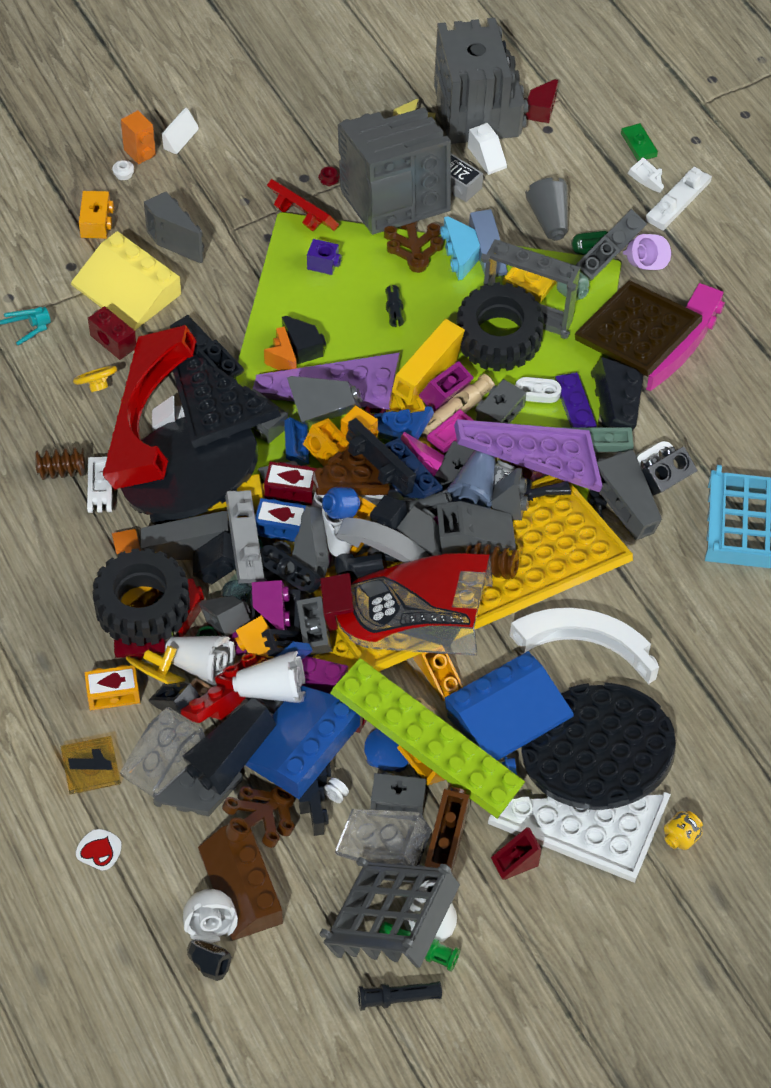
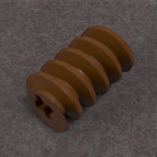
[35,447,85,480]
[466,542,519,579]

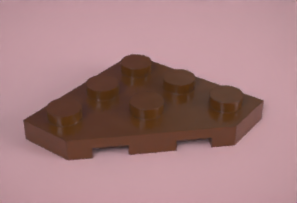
[313,444,389,496]

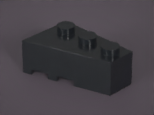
[591,357,643,431]

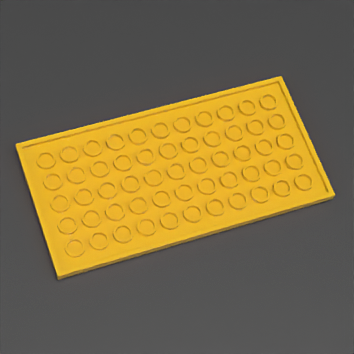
[311,475,633,672]

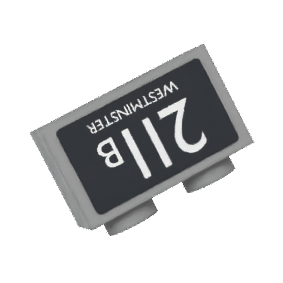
[451,153,483,202]

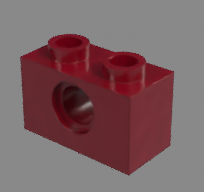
[88,306,136,360]

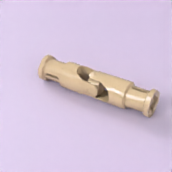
[420,374,495,438]

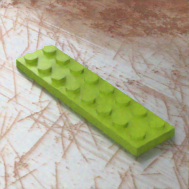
[331,658,525,819]

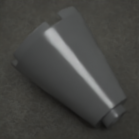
[525,177,568,241]

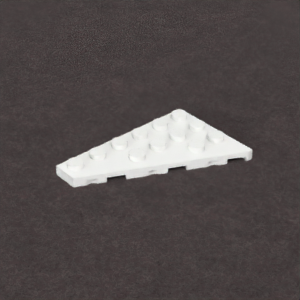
[488,792,671,883]

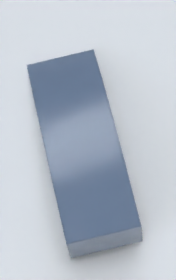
[469,209,507,277]

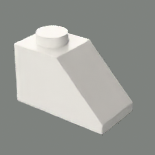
[468,123,507,175]

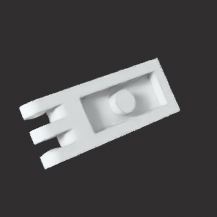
[87,457,112,513]

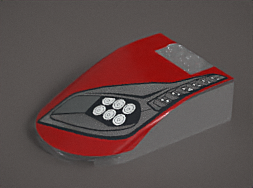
[336,553,493,656]

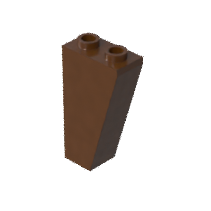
[421,787,470,885]

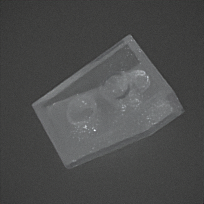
[120,707,205,798]
[335,809,432,866]

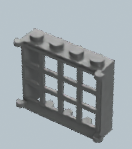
[319,857,460,968]

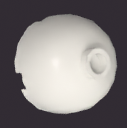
[183,889,238,943]

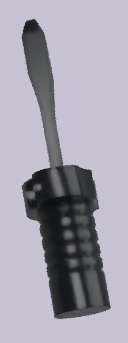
[587,489,607,520]

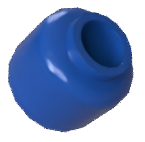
[322,487,360,519]

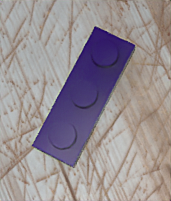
[555,373,597,428]

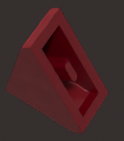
[491,827,542,880]

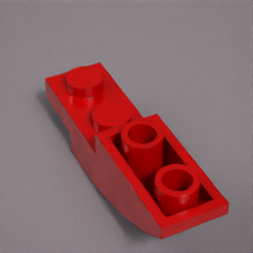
[180,653,268,723]

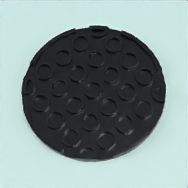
[121,417,259,520]
[521,683,676,810]

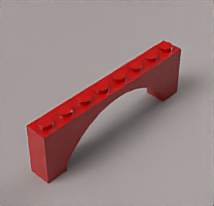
[103,325,196,490]

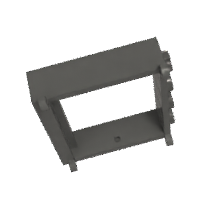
[481,239,581,339]

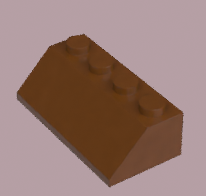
[198,825,283,941]

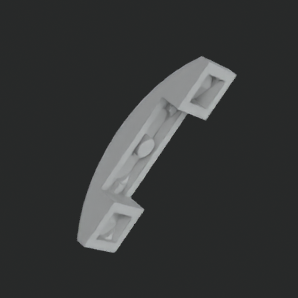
[336,518,430,563]

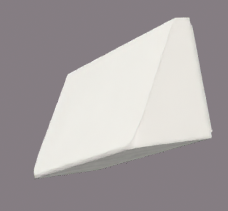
[162,108,198,154]

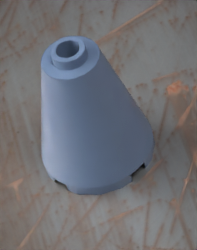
[446,451,495,509]

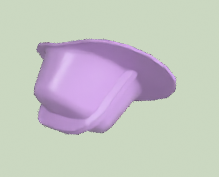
[623,234,671,270]

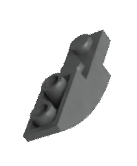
[575,209,647,281]

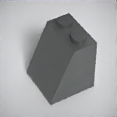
[287,376,363,427]

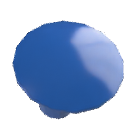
[364,728,409,772]

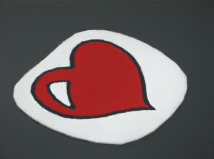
[76,829,121,871]

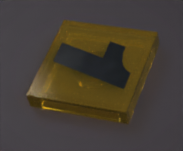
[60,736,121,795]

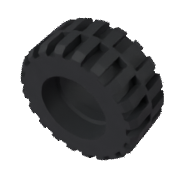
[457,282,544,371]
[92,548,190,646]

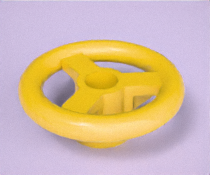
[73,366,117,392]

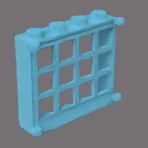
[705,465,771,568]

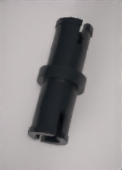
[385,285,404,327]

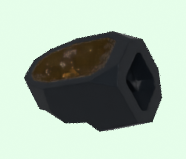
[187,939,232,981]

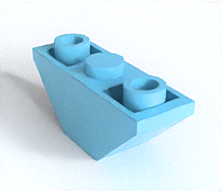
[440,216,480,280]

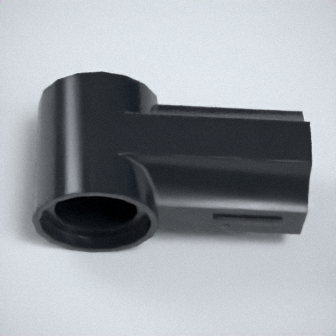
[334,553,384,583]

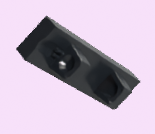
[346,418,416,495]

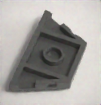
[153,764,243,817]

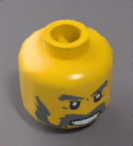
[664,811,703,850]

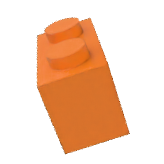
[121,110,156,165]

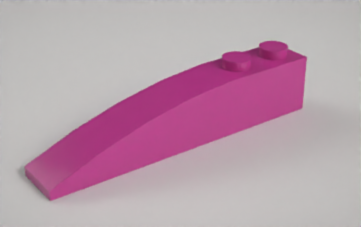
[646,283,725,391]

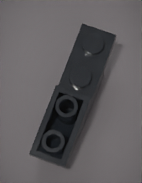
[170,315,244,378]
[299,763,331,836]

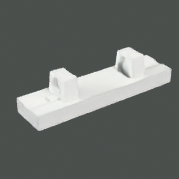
[645,167,712,231]

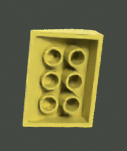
[71,231,181,330]

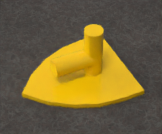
[126,646,185,684]

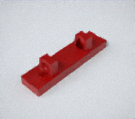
[266,179,339,231]

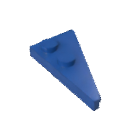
[374,406,434,441]

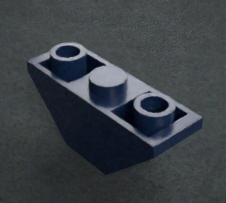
[384,438,443,499]

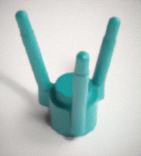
[0,306,51,345]

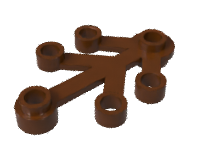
[384,221,443,273]
[222,786,295,848]

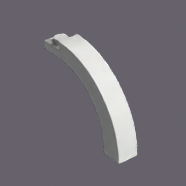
[510,608,659,684]

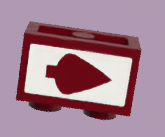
[264,462,317,505]

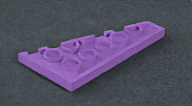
[253,353,400,410]
[454,419,603,492]

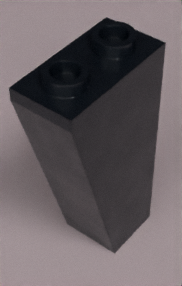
[182,698,276,795]

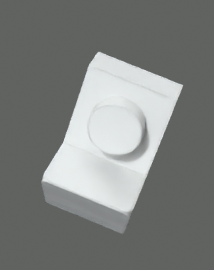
[152,396,185,431]

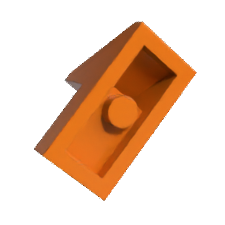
[264,327,297,371]

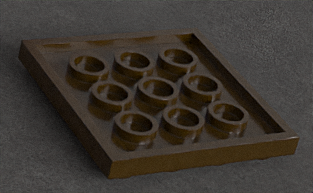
[575,280,702,377]

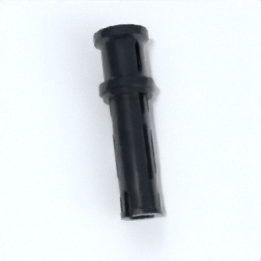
[357,981,442,1011]

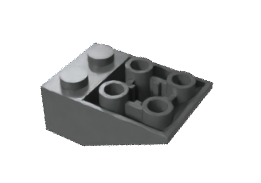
[144,191,204,263]
[437,501,516,554]

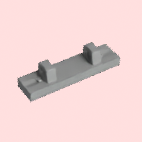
[225,491,264,584]

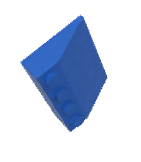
[445,651,574,761]
[245,686,360,799]

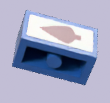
[255,498,306,542]

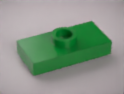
[621,123,658,161]

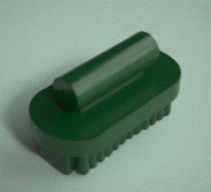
[571,231,608,255]

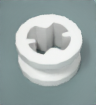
[323,778,349,803]

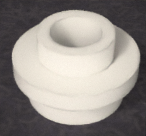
[112,160,134,180]

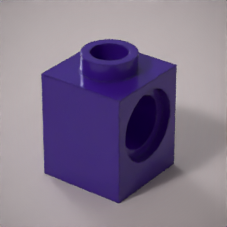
[307,239,342,275]

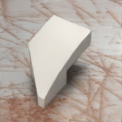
[628,158,664,193]

